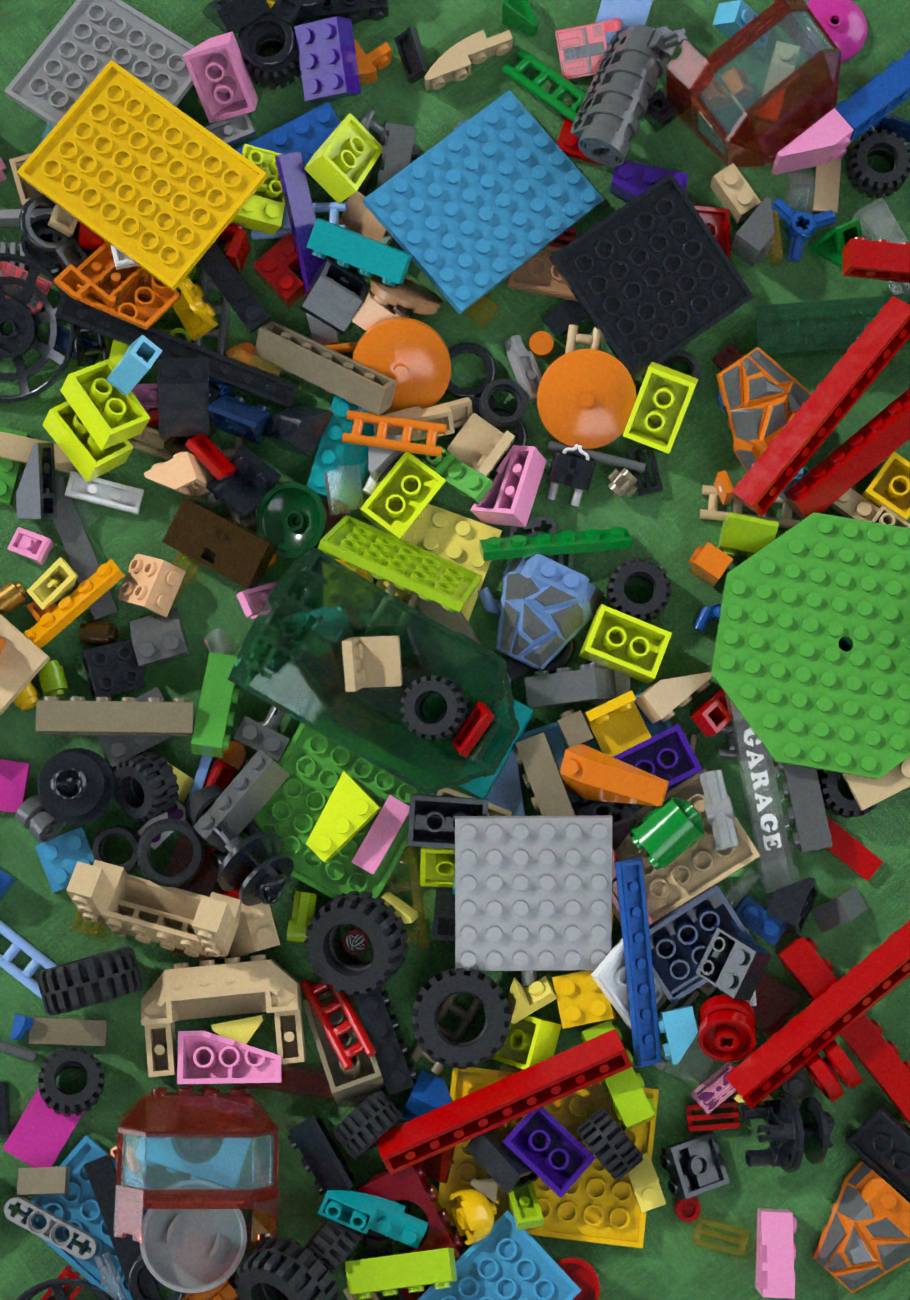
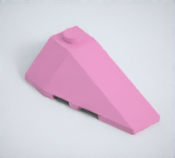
[177,1031,282,1085]

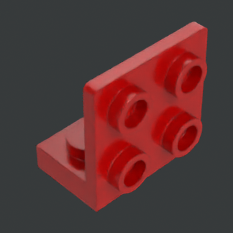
[216,223,251,275]

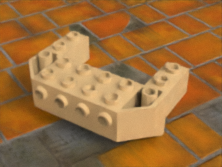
[66,860,242,957]
[141,955,307,1077]

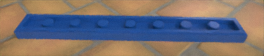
[615,858,662,1068]

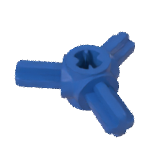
[771,198,836,262]

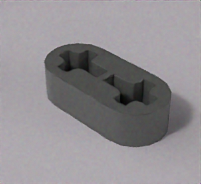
[509,516,556,537]

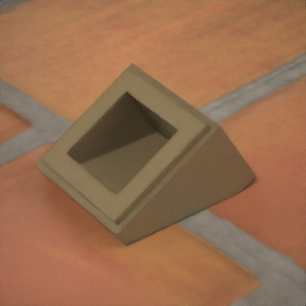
[471,1177,498,1203]

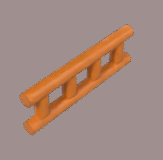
[342,410,447,457]

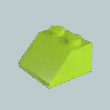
[718,512,779,559]

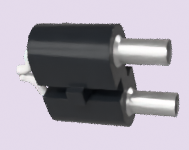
[547,444,596,507]

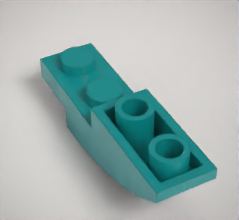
[317,1190,428,1249]

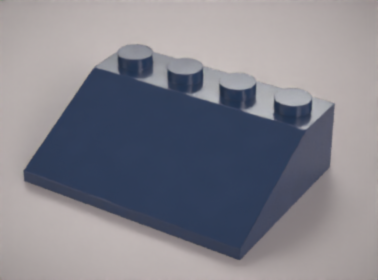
[649,884,755,1004]

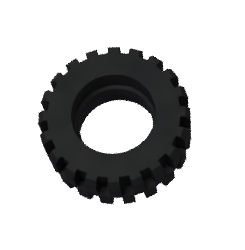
[304,891,408,996]
[37,946,143,1016]
[412,968,511,1069]
[235,1238,338,1300]

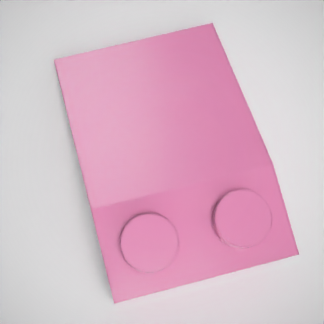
[771,108,853,175]

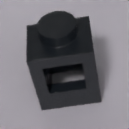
[644,89,678,132]

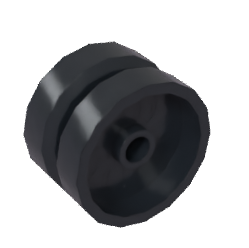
[20,214,78,277]

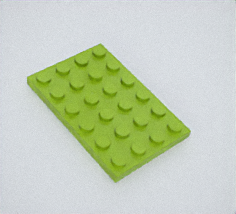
[317,515,482,612]

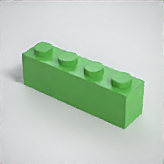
[191,652,244,758]

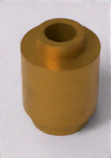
[0,580,27,616]

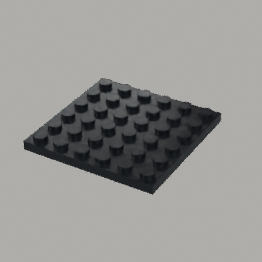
[549,173,754,381]

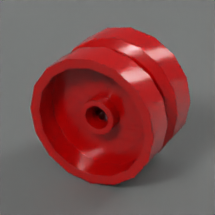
[698,995,756,1062]
[803,1040,863,1103]
[555,1256,600,1300]

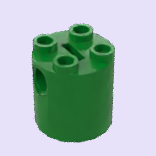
[630,796,704,870]

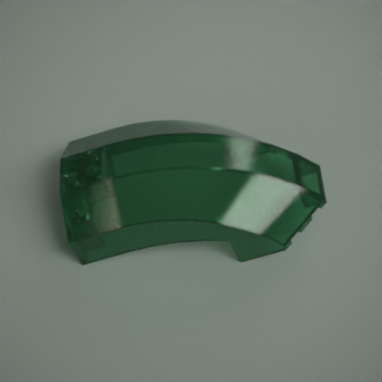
[228,546,520,795]

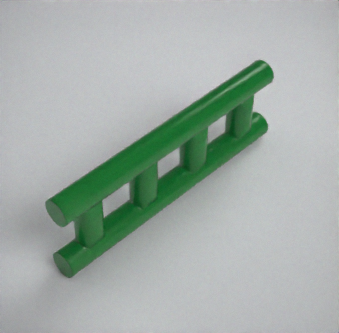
[502,49,586,122]

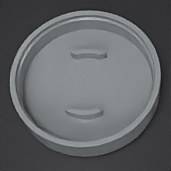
[139,1183,247,1293]

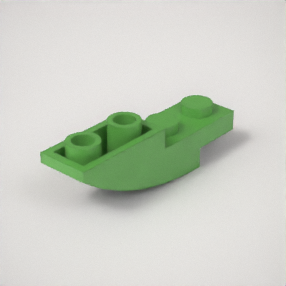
[403,439,494,503]

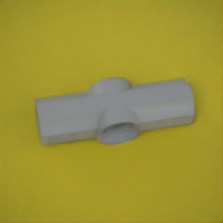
[700,770,739,851]

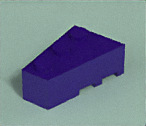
[610,160,689,202]

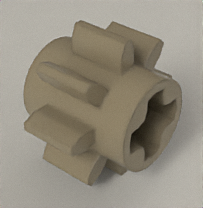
[608,468,638,498]

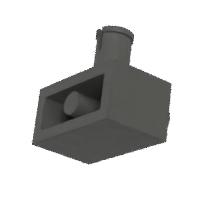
[233,702,291,763]

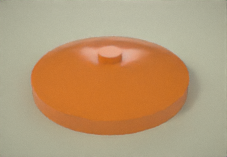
[352,317,451,414]
[537,349,636,449]

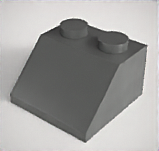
[731,196,775,267]
[129,608,191,670]

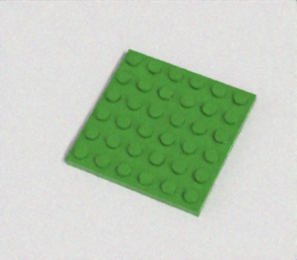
[238,710,442,899]

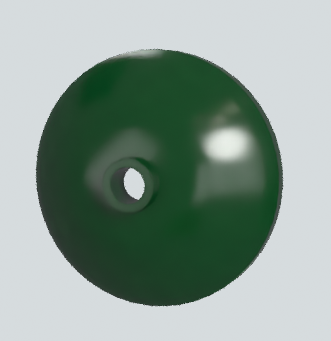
[256,483,327,558]

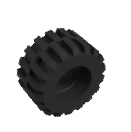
[242,24,301,90]
[846,129,910,199]
[606,557,672,622]
[400,675,470,740]
[113,752,179,822]
[818,770,878,818]
[38,1046,104,1117]
[333,1091,403,1159]
[576,1108,643,1181]
[303,1219,364,1274]

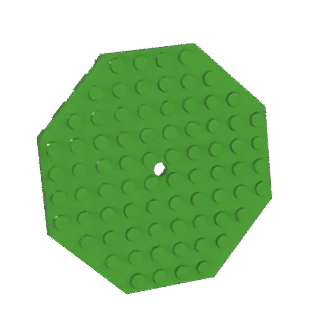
[711,512,910,779]

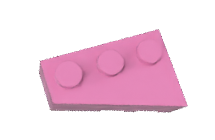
[755,1208,797,1299]

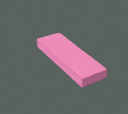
[352,795,410,875]

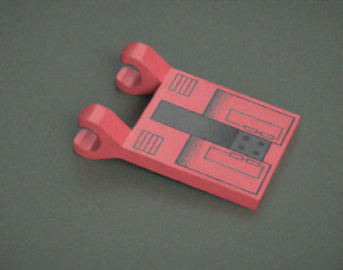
[555,18,621,79]
[0,261,53,315]

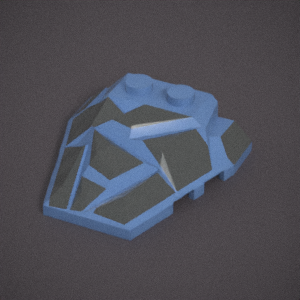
[496,554,604,671]

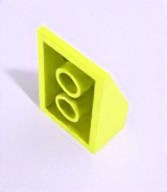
[304,113,383,204]

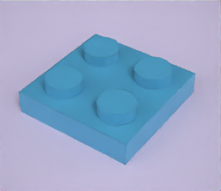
[35,826,95,893]

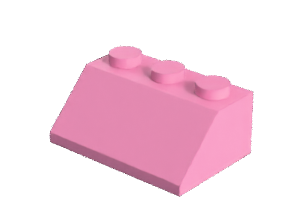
[183,32,258,123]

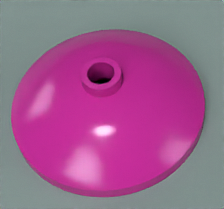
[795,0,867,64]

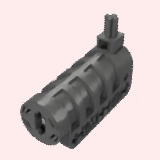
[571,25,688,167]

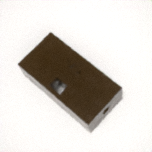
[162,497,278,589]

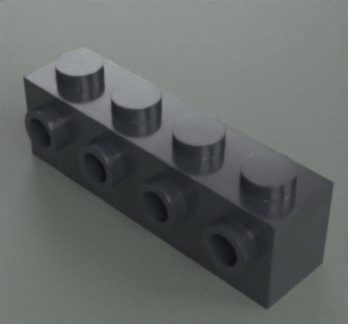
[293,0,389,30]
[355,988,418,1095]

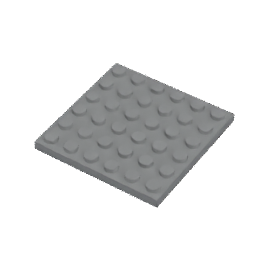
[4,0,195,127]
[455,815,612,971]

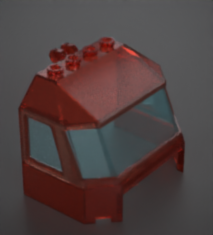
[666,0,841,168]
[114,1085,279,1243]

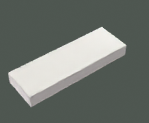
[65,471,144,515]

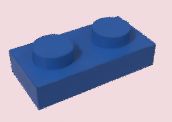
[735,895,786,946]

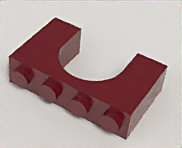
[355,1162,464,1259]

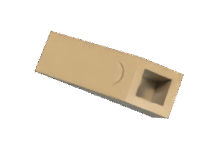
[635,672,712,724]

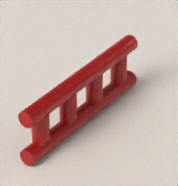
[300,979,376,1071]

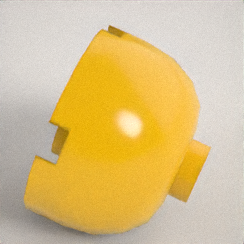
[450,1189,497,1245]

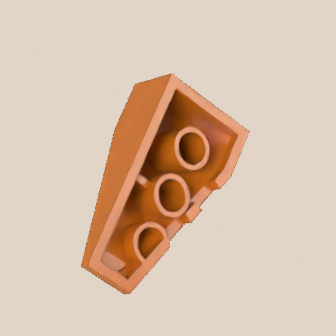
[560,744,669,806]

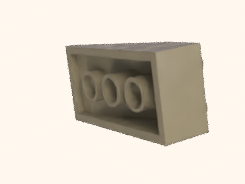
[303,990,386,1104]

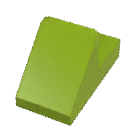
[506,1183,544,1230]

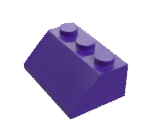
[502,1107,596,1198]

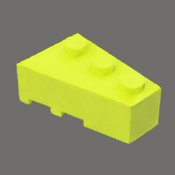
[306,771,382,863]

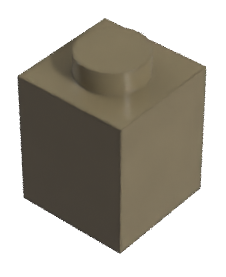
[557,709,593,748]

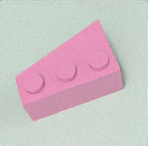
[470,445,547,527]

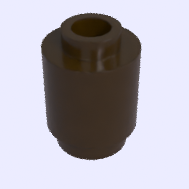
[79,621,118,646]

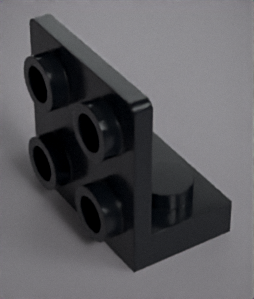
[206,444,281,518]
[81,639,146,701]

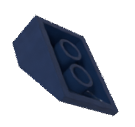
[207,395,272,446]

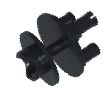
[38,748,115,825]
[208,819,294,906]
[740,1092,835,1173]

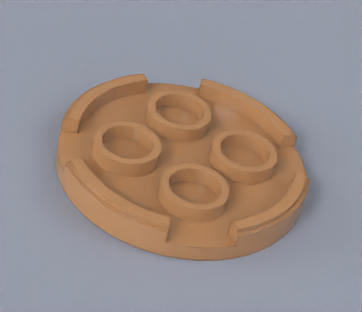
[370,274,442,315]

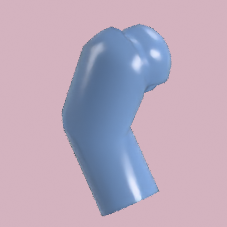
[477,587,501,617]

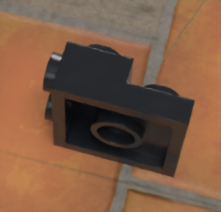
[660,1132,730,1199]

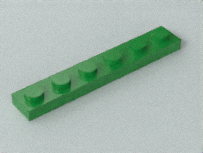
[480,527,632,561]

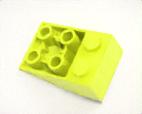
[230,144,285,235]

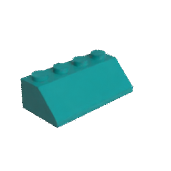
[307,396,381,509]

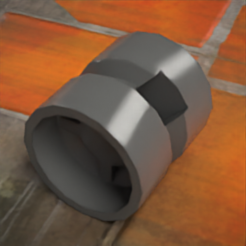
[15,795,64,843]

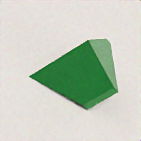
[502,0,538,37]
[807,218,863,269]

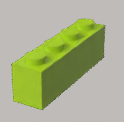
[580,1020,656,1132]
[345,1248,457,1300]

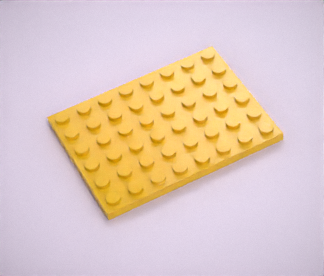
[17,60,268,291]
[438,1067,659,1248]

